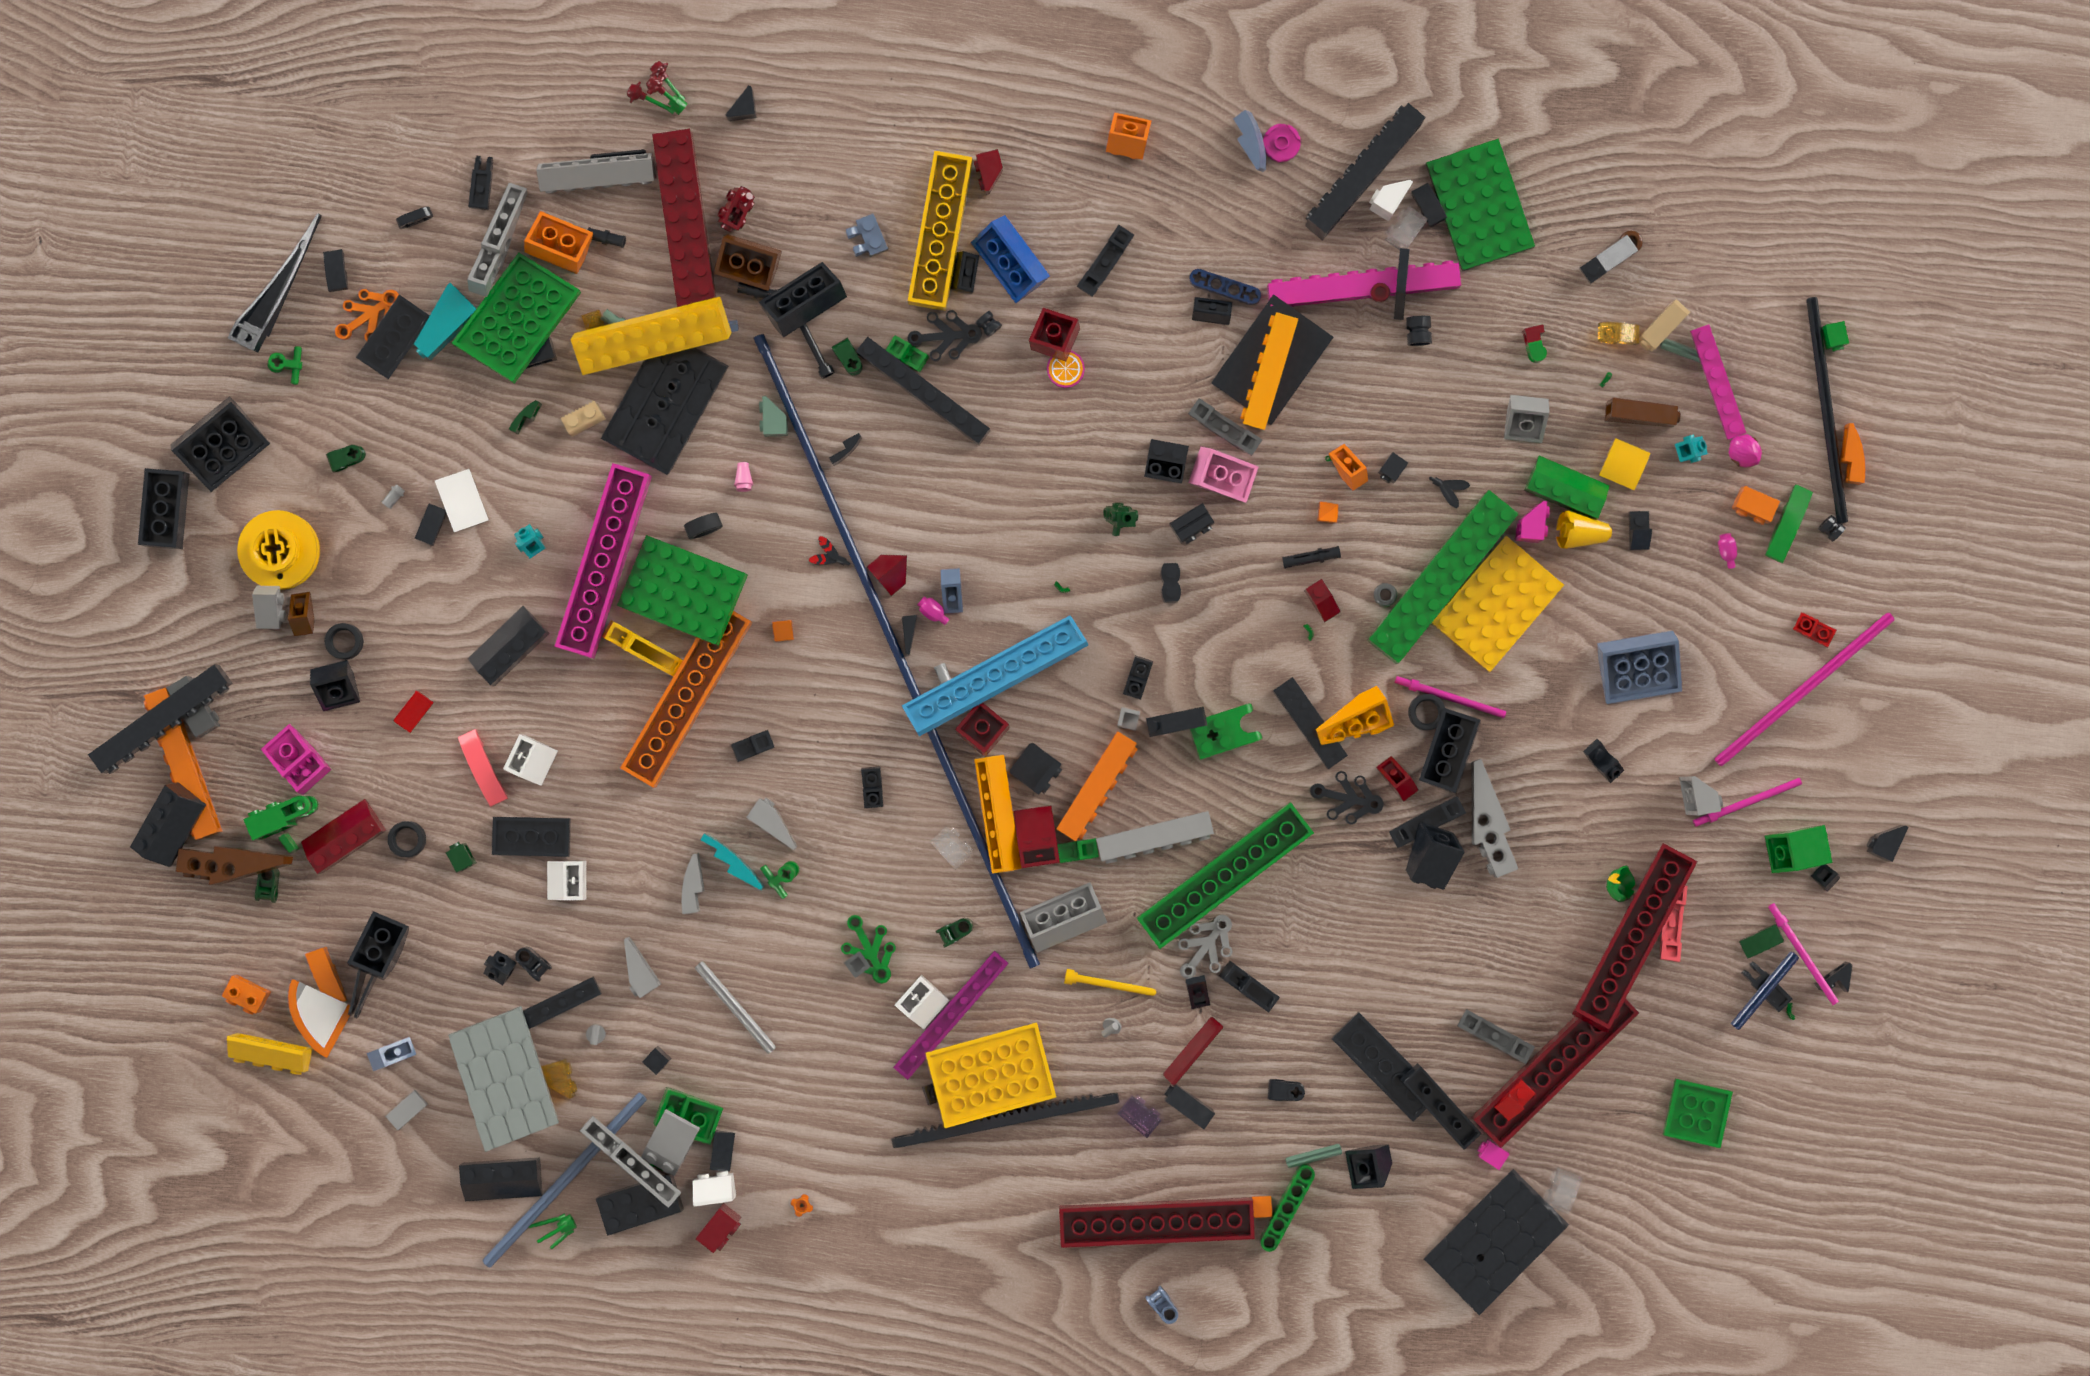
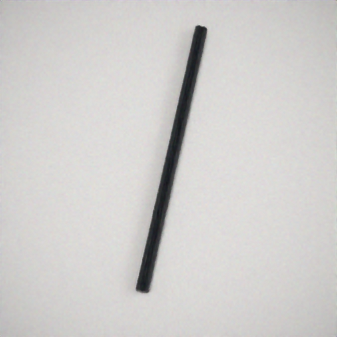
[1806,297,1848,524]

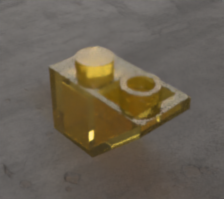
[541,1059,577,1099]

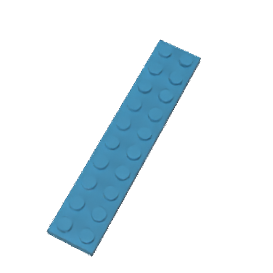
[902,615,1089,736]

